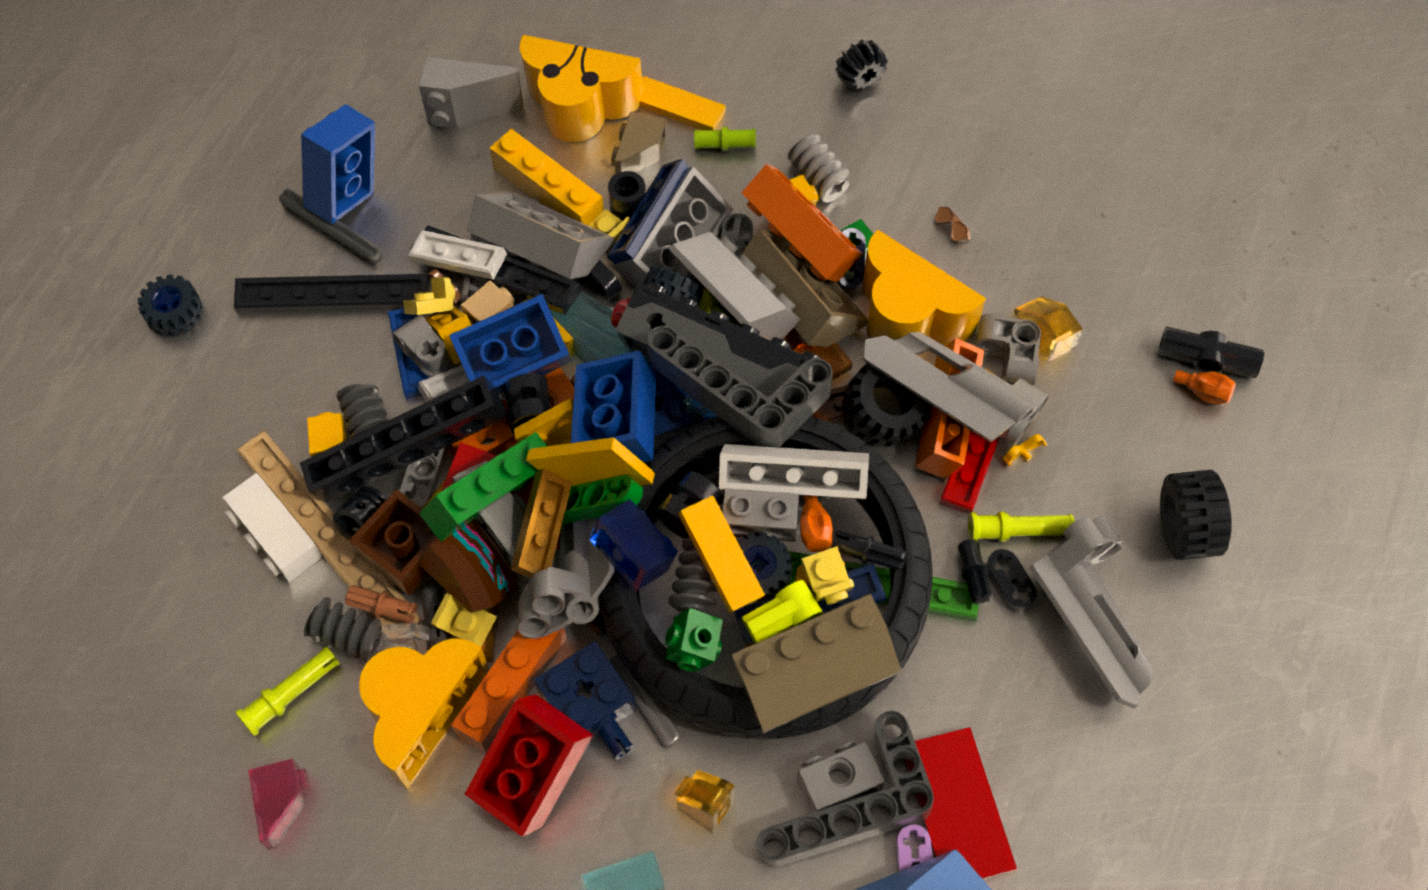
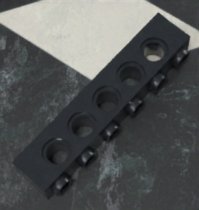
[300,375,509,503]

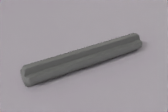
[279,189,382,263]

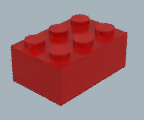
[464,694,593,837]

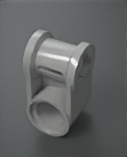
[392,315,450,378]

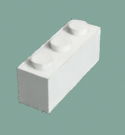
[222,473,323,583]

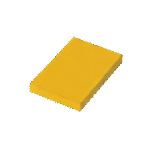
[526,437,655,486]

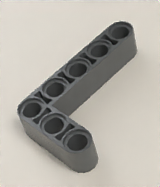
[647,326,833,447]
[756,710,934,868]

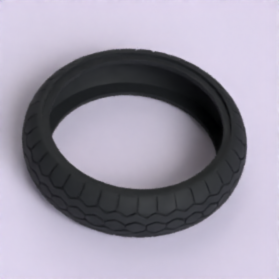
[598,416,933,739]

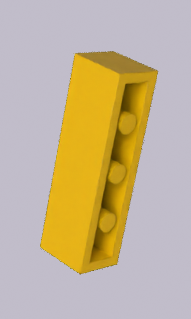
[490,129,604,225]

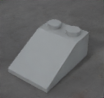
[419,56,524,128]

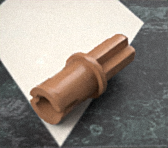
[345,585,418,626]

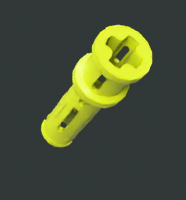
[967,511,1075,542]
[235,646,340,737]

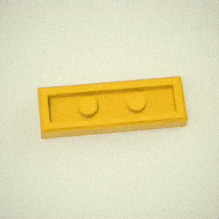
[640,76,725,130]
[678,495,765,613]

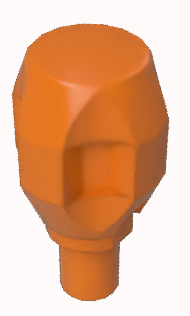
[1173,370,1236,404]
[799,495,833,552]

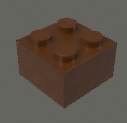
[349,489,437,596]

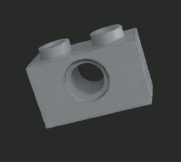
[797,741,885,813]

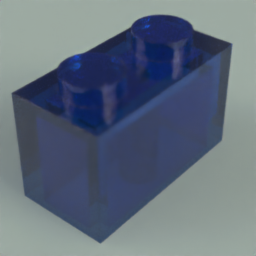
[589,499,678,591]

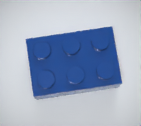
[301,104,375,224]
[449,294,573,394]
[571,350,656,462]

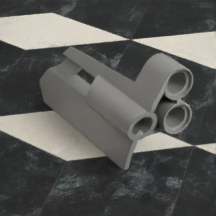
[863,332,1049,446]
[518,495,614,639]
[1029,516,1154,708]

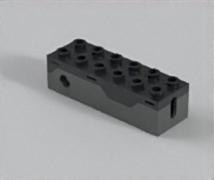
[610,282,821,405]

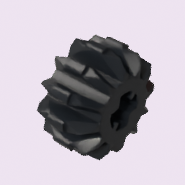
[835,39,888,91]

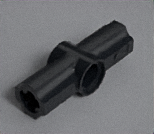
[1158,326,1264,378]

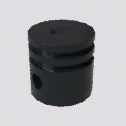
[608,171,646,221]
[333,486,387,540]

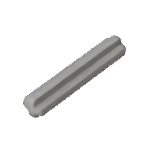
[610,655,679,747]

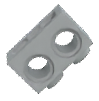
[723,488,799,542]

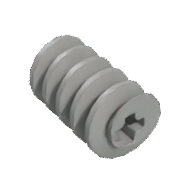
[788,133,849,203]

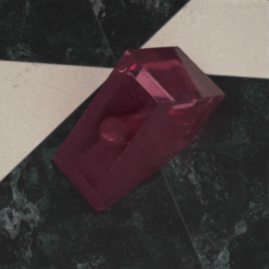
[248,758,310,850]

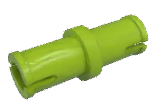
[694,127,756,151]

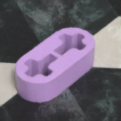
[895,824,932,872]

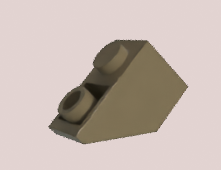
[611,111,667,174]

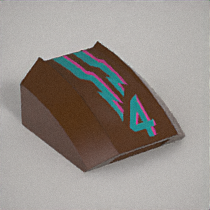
[419,519,519,612]

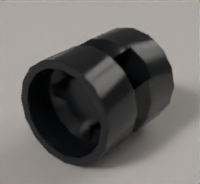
[504,373,552,434]
[656,471,724,539]

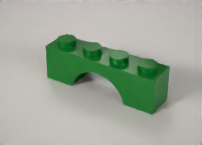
[419,432,547,542]

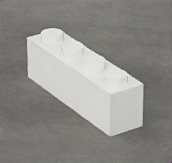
[719,444,869,499]

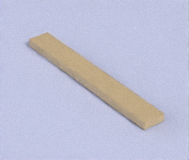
[237,431,423,647]

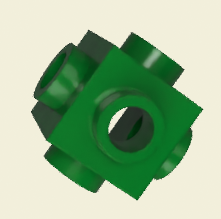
[665,608,723,672]

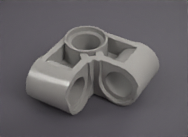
[975,313,1041,386]

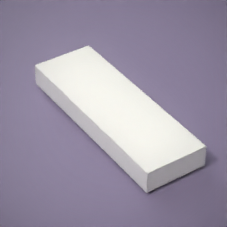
[408,230,507,280]

